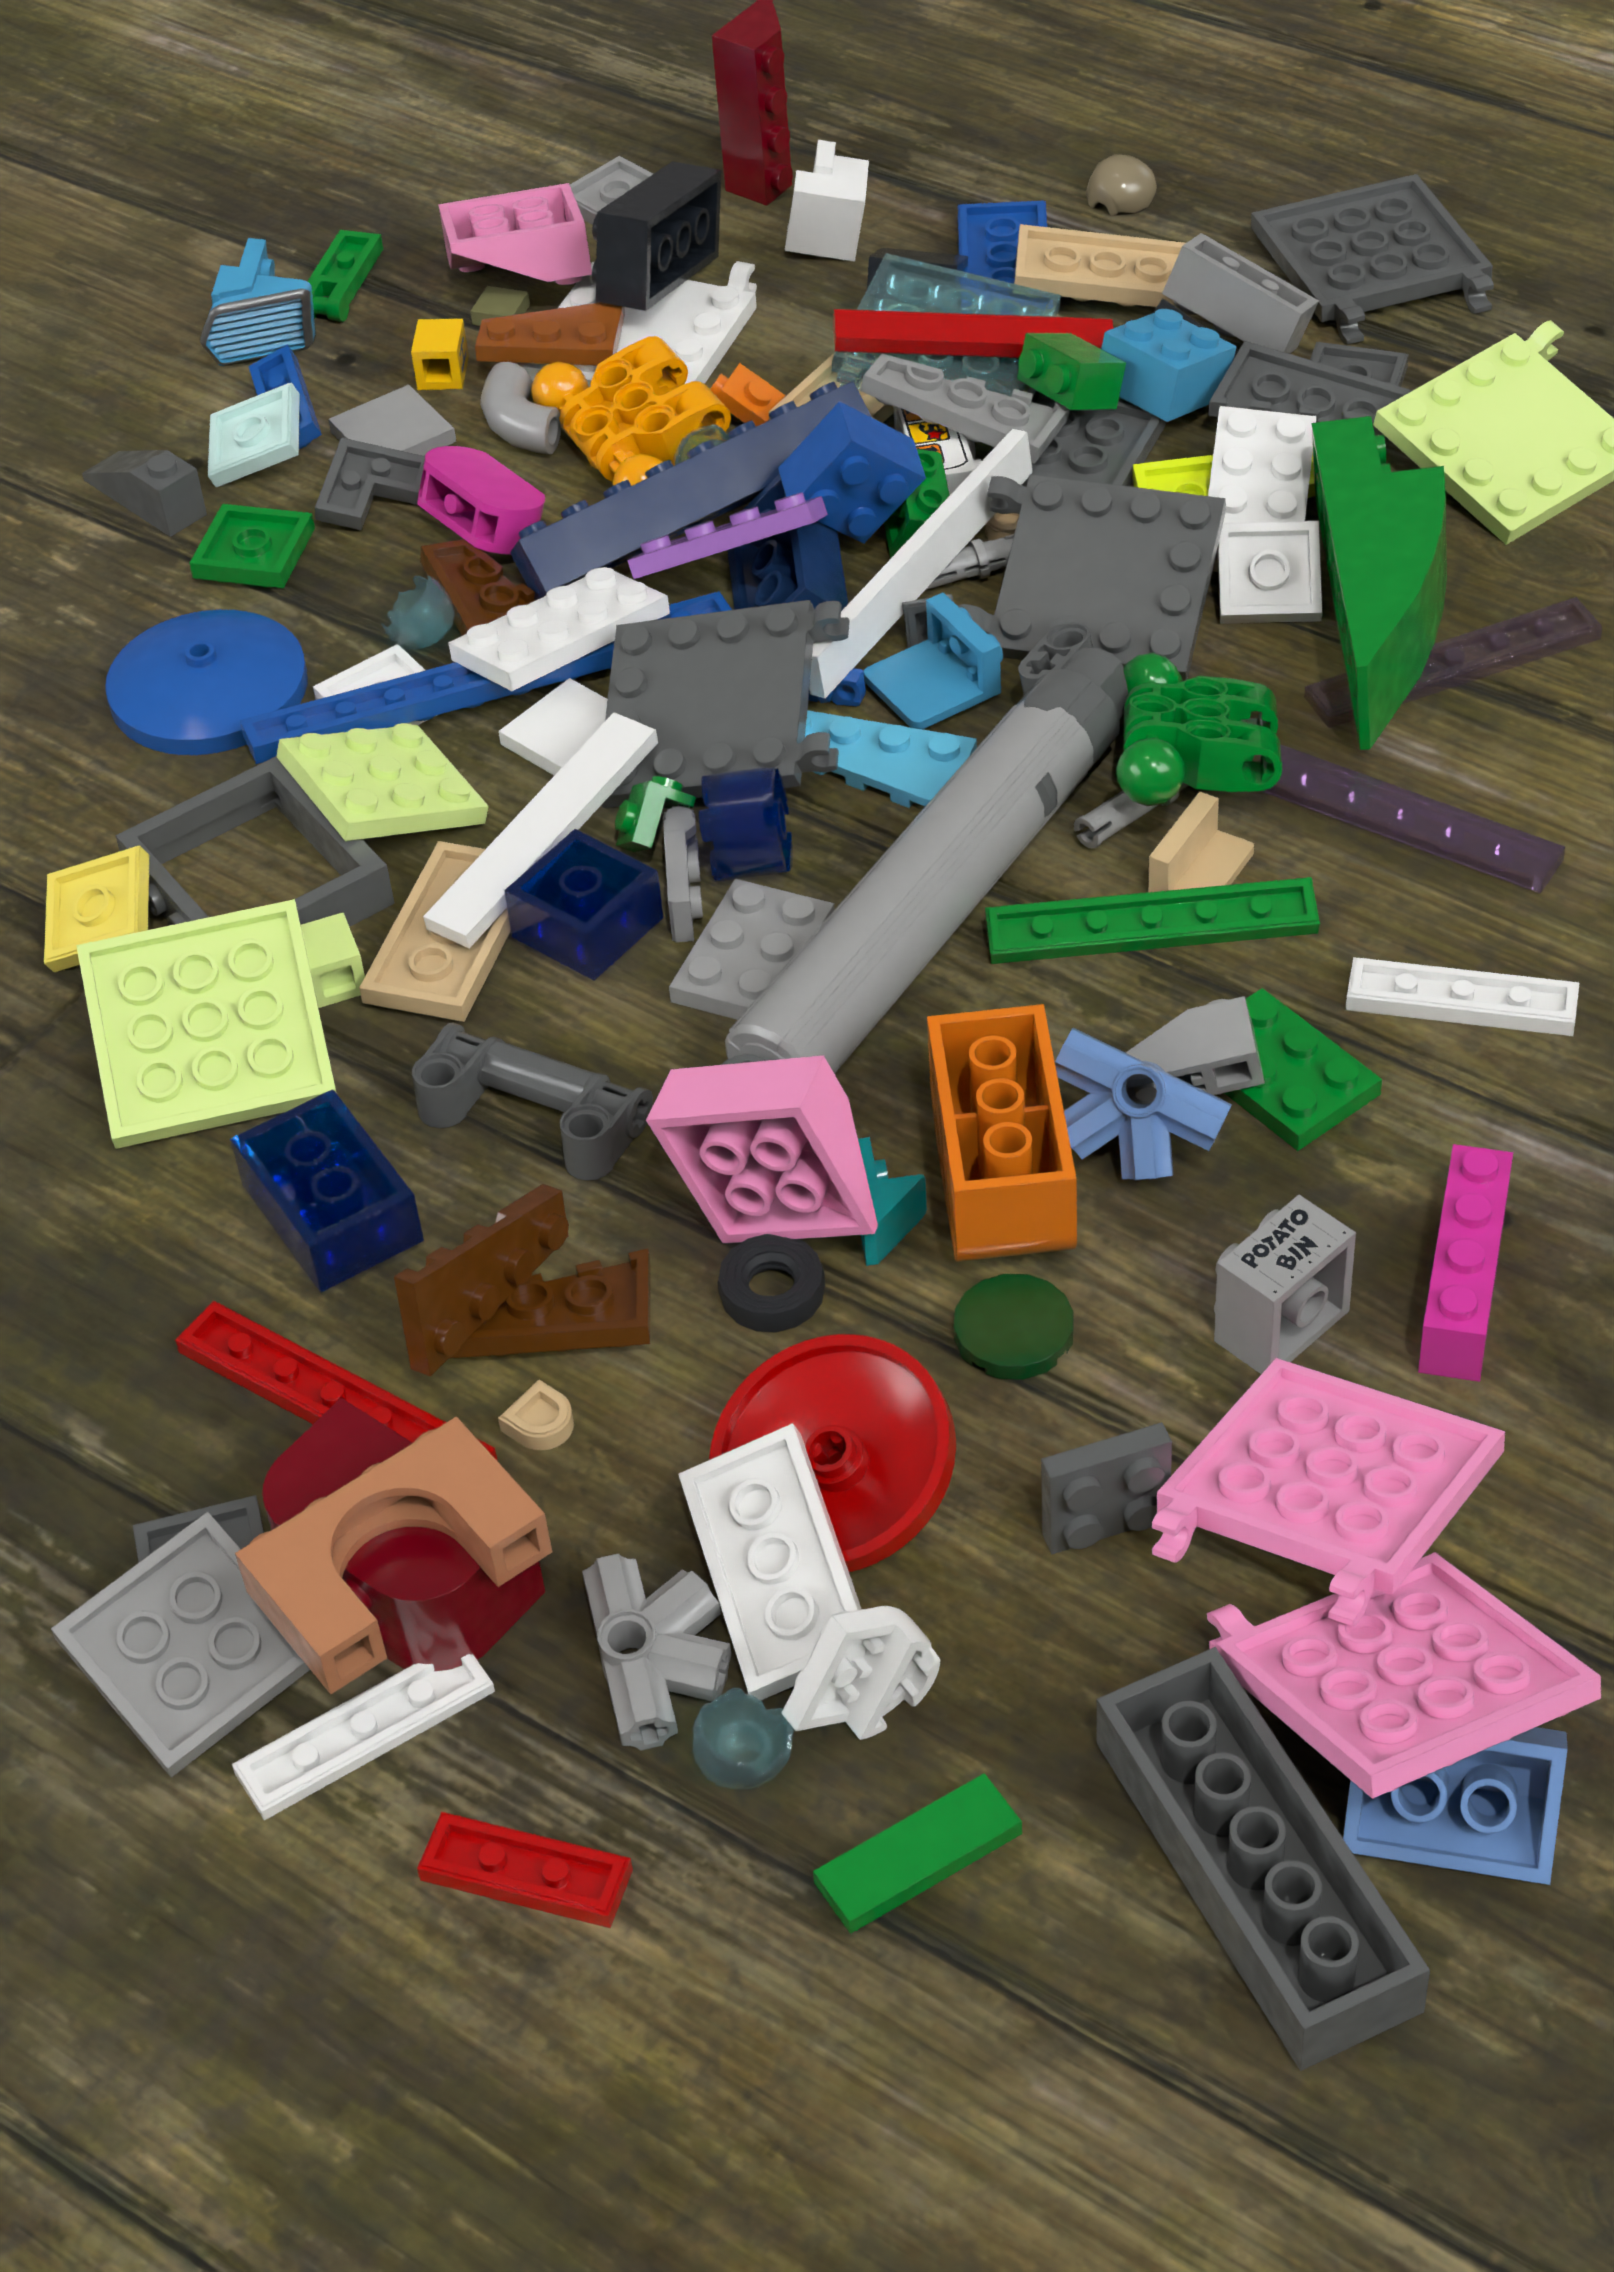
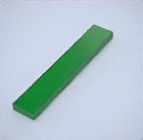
[985,877,1320,964]

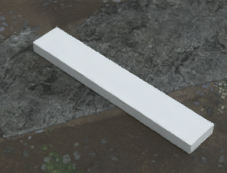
[423,712,658,948]

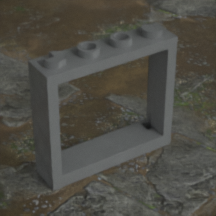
[115,756,395,927]

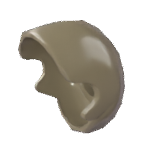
[1086,154,1157,216]

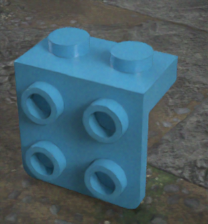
[864,592,1003,729]

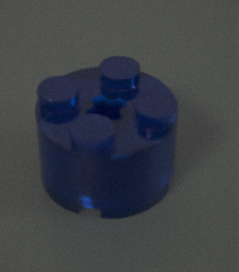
[699,767,793,882]

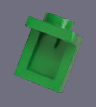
[615,776,696,852]

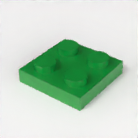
[189,504,315,588]

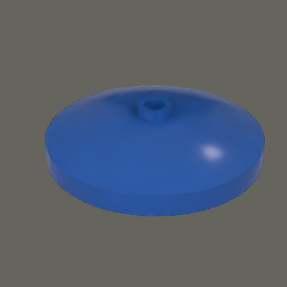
[105,609,308,755]

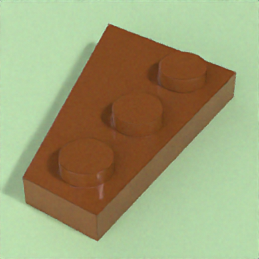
[475,302,625,366]

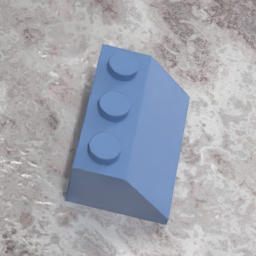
[1343,1727,1567,1885]

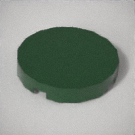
[954,1274,1074,1380]

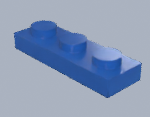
[248,344,322,449]

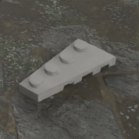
[860,354,1070,464]

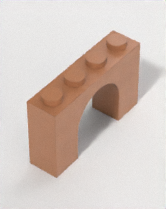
[235,1416,552,1694]

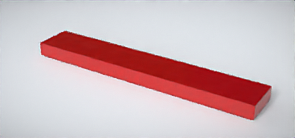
[833,309,1114,358]
[175,1300,498,1461]

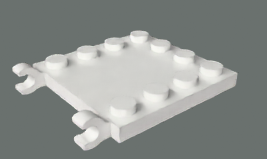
[517,261,757,387]

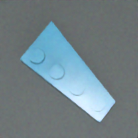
[805,710,977,808]

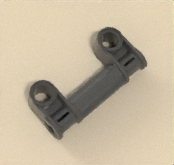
[412,1022,653,1180]

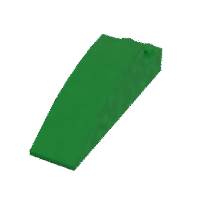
[1311,416,1447,750]

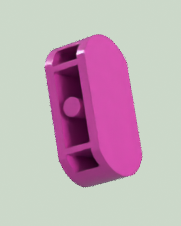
[417,446,545,554]

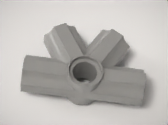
[582,1554,731,1751]

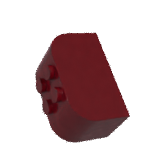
[262,1398,545,1672]

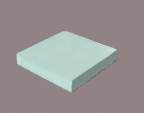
[208,382,300,487]

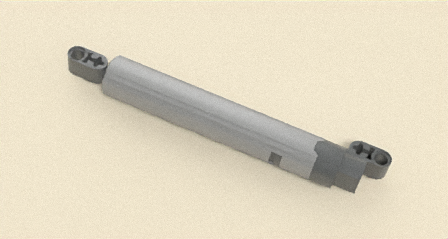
[721,622,1128,1074]

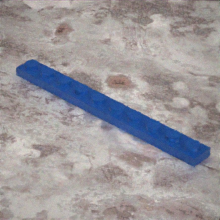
[240,591,732,764]

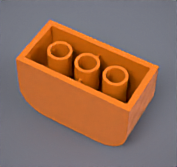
[927,1004,1077,1262]

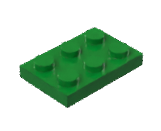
[1224,988,1382,1151]

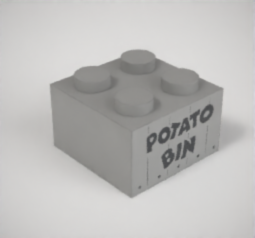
[1214,1195,1356,1374]

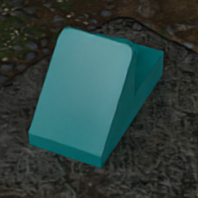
[858,1137,927,1266]

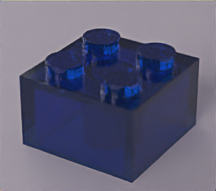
[504,829,664,981]

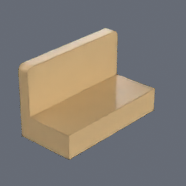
[1148,791,1254,892]

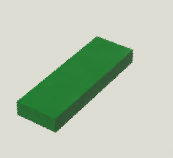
[813,1773,1022,1934]

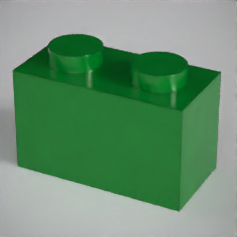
[1017,333,1126,410]

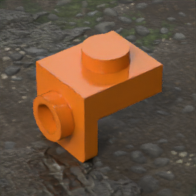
[710,363,786,427]

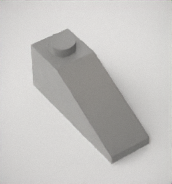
[1085,996,1265,1105]

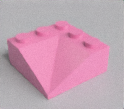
[438,183,592,285]
[646,1055,878,1243]

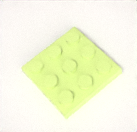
[276,723,489,841]

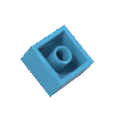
[1101,309,1237,422]

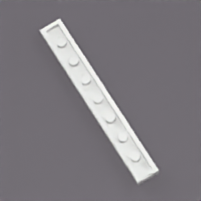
[809,429,1033,698]

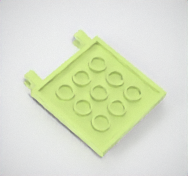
[1373,320,1614,545]

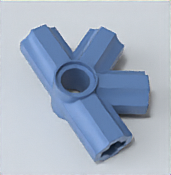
[1055,1028,1232,1180]

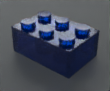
[230,1089,424,1293]

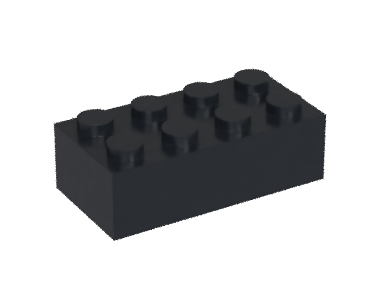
[592,161,721,311]

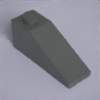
[82,450,207,537]

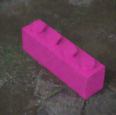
[1418,1144,1513,1382]

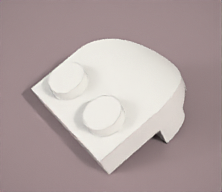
[782,1606,940,1740]

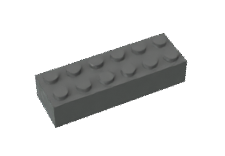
[1097,1647,1430,2071]

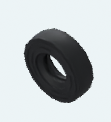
[718,1234,825,1332]

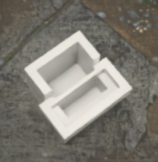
[785,140,869,262]

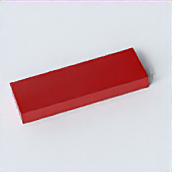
[417,1811,633,1928]

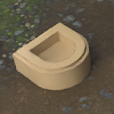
[498,1380,574,1451]

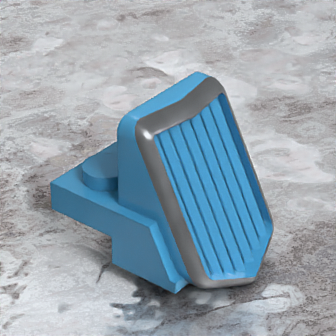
[200,238,315,366]

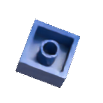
[778,401,926,543]

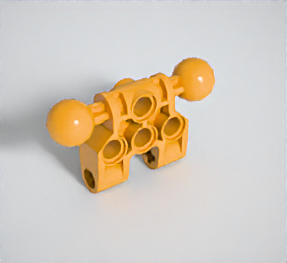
[531,336,731,486]

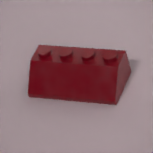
[712,0,793,206]

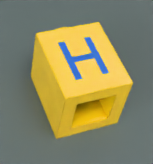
[411,319,469,390]

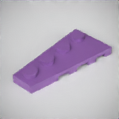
[627,492,828,579]

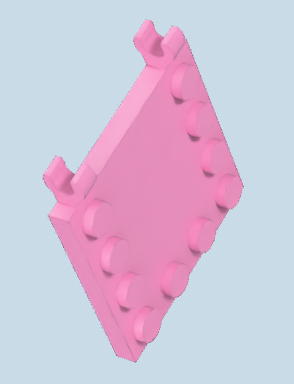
[1152,1358,1505,1626]
[1207,1552,1601,1799]

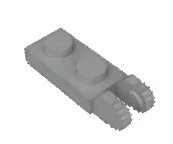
[663,805,703,943]

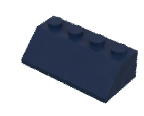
[727,473,848,611]

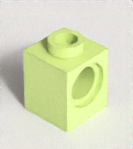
[301,913,365,1008]

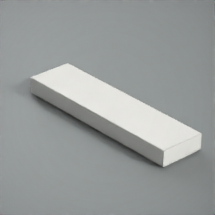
[1346,957,1579,1036]
[232,1654,495,1820]

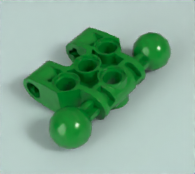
[1116,653,1282,807]

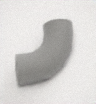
[480,362,561,454]

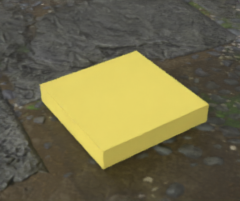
[44,845,149,972]

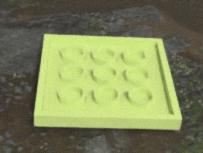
[76,899,338,1149]

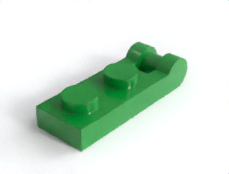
[307,230,383,322]

